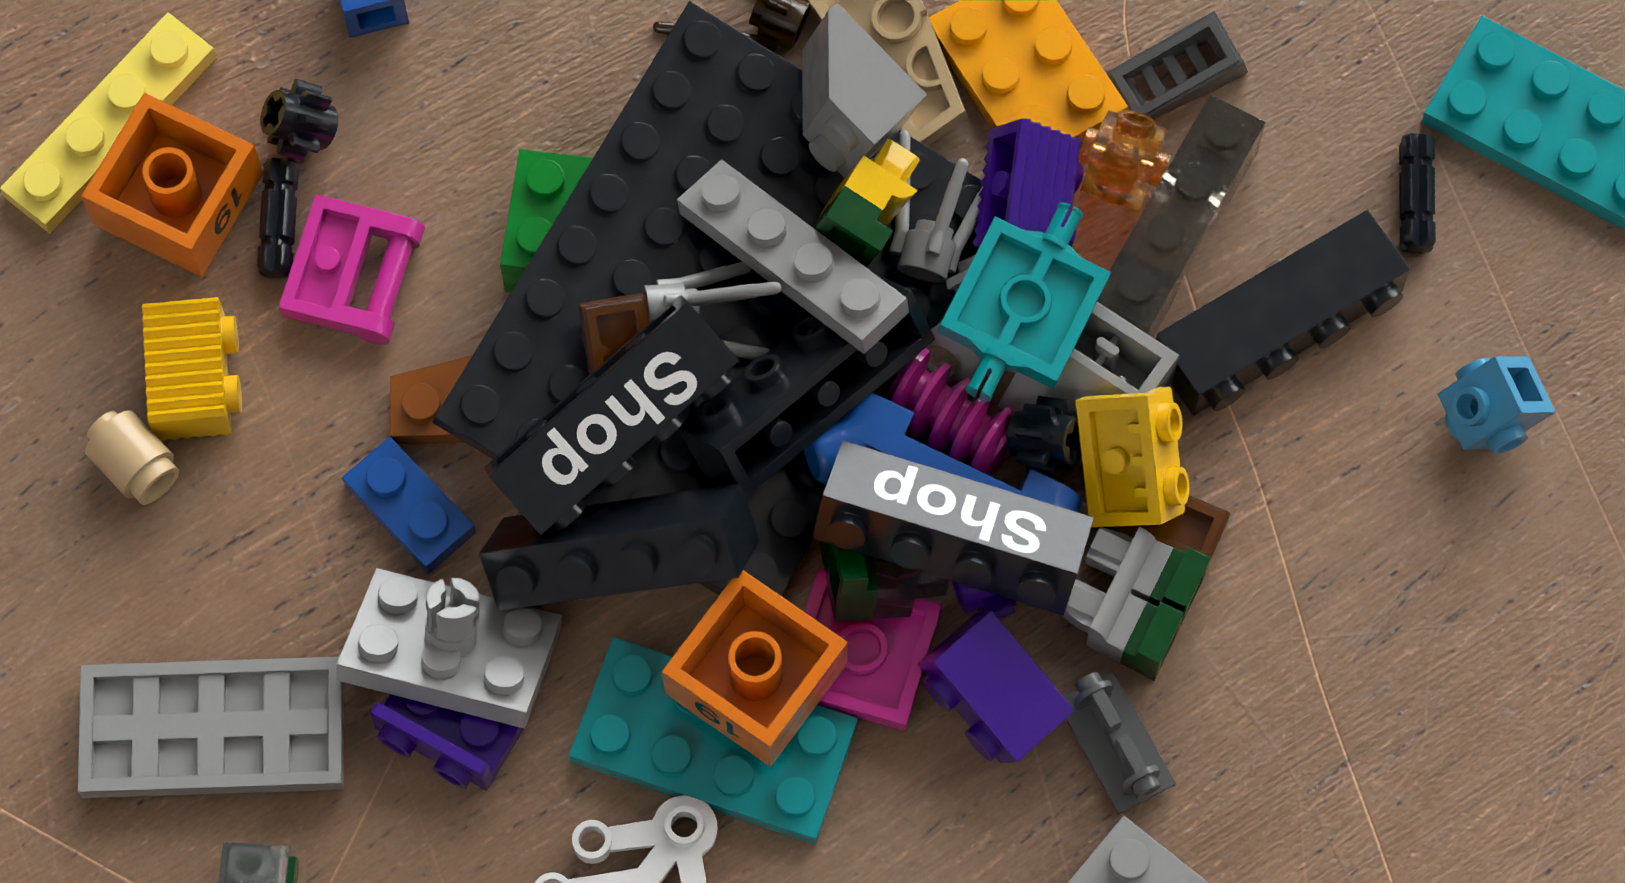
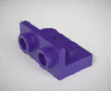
[370,694,527,791]

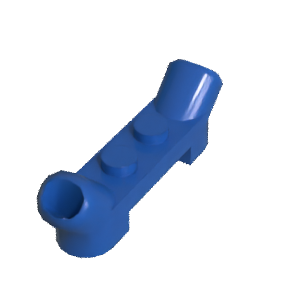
[804,393,1082,512]

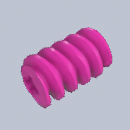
[885,348,1013,476]

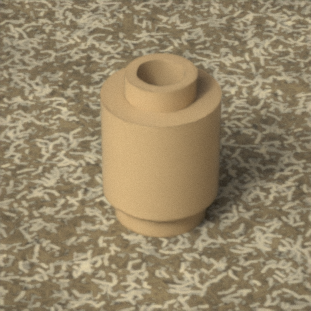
[85,410,179,505]

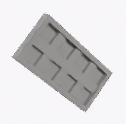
[78,657,344,798]

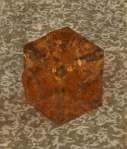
[1079,110,1173,210]

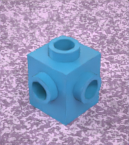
[1437,356,1555,454]

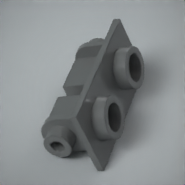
[1064,672,1176,814]

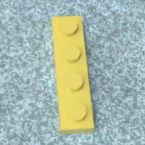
[0,12,217,234]

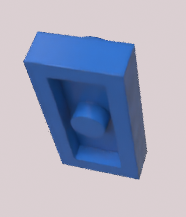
[342,437,476,574]

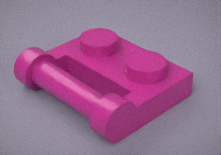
[279,194,425,344]

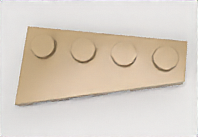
[807,0,968,146]

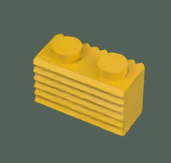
[142,297,242,442]

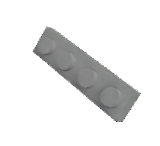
[677,159,909,354]

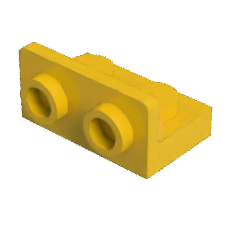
[1075,387,1190,527]

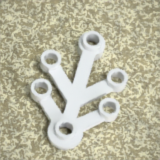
[535,795,718,883]

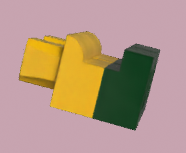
[813,139,920,267]

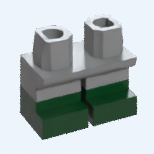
[1059,527,1211,681]

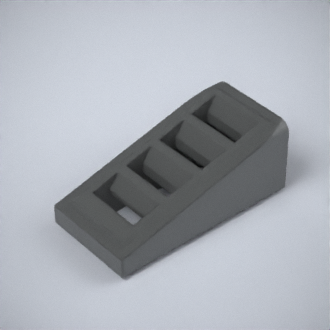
[1106,11,1248,127]

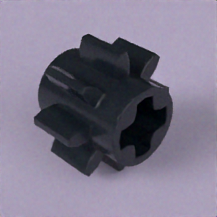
[260,79,338,161]
[1007,395,1082,479]

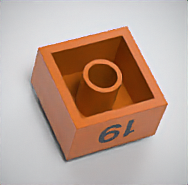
[81,92,263,277]
[662,570,848,767]

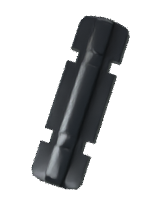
[1399,133,1436,254]
[257,157,299,278]

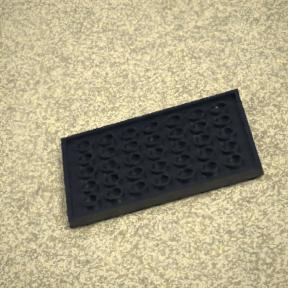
[432,1,982,596]

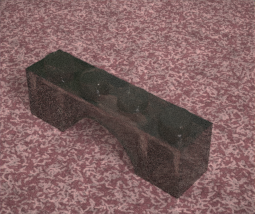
[1097,94,1266,338]

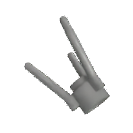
[889,130,983,283]
[643,262,782,360]

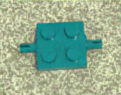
[938,202,1111,402]

